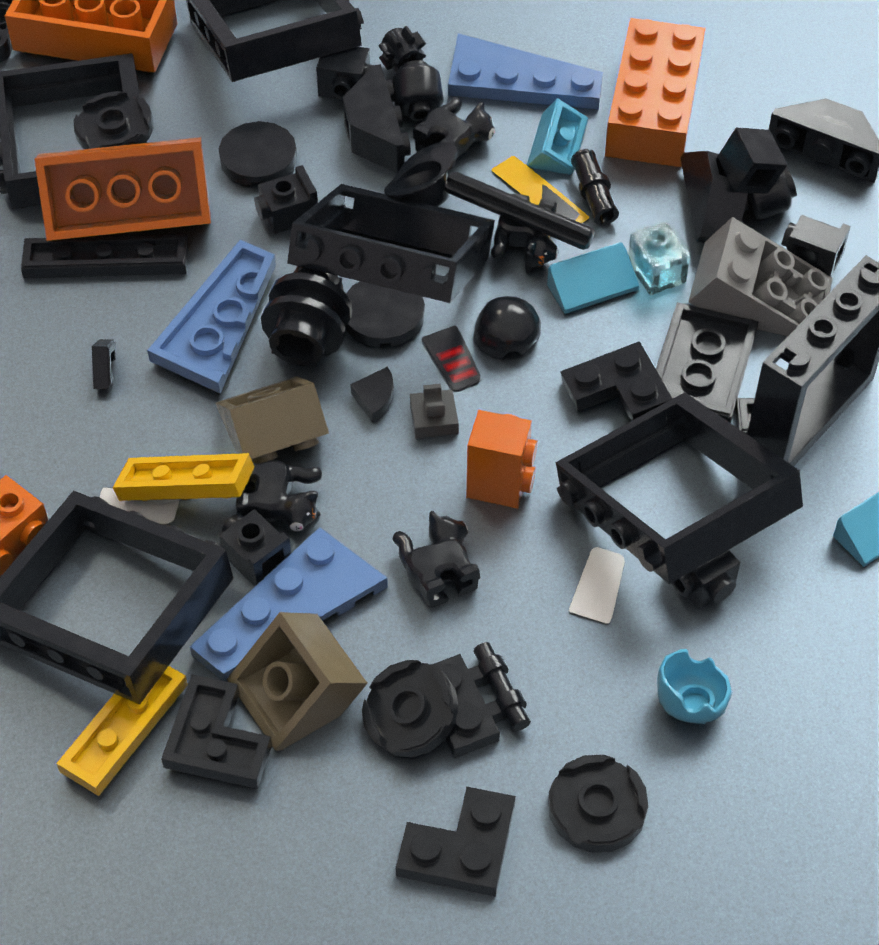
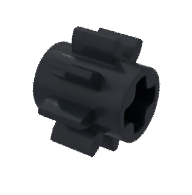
[378,26,426,73]

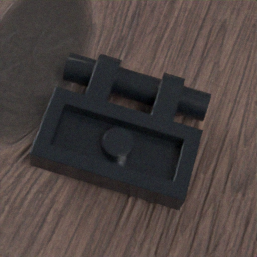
[432,642,531,758]

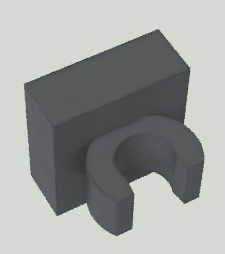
[410,384,459,439]

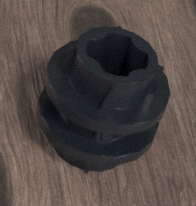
[261,266,352,366]

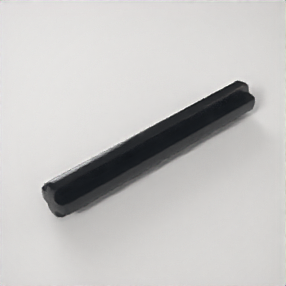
[445,172,595,250]

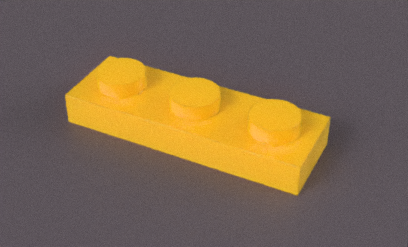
[113,453,254,501]
[56,666,188,796]

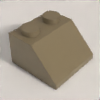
[216,376,329,464]
[227,612,368,751]

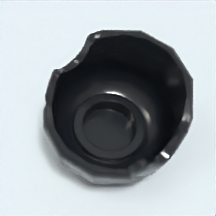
[473,296,541,359]

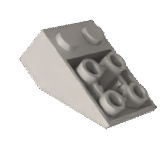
[688,217,833,336]

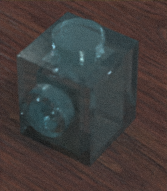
[628,222,691,296]

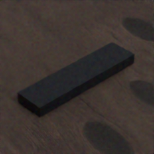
[21,234,189,278]

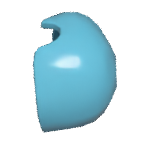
[657,649,732,724]

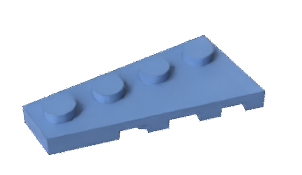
[448,33,603,110]
[147,240,276,394]
[190,527,388,682]

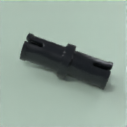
[571,149,619,225]

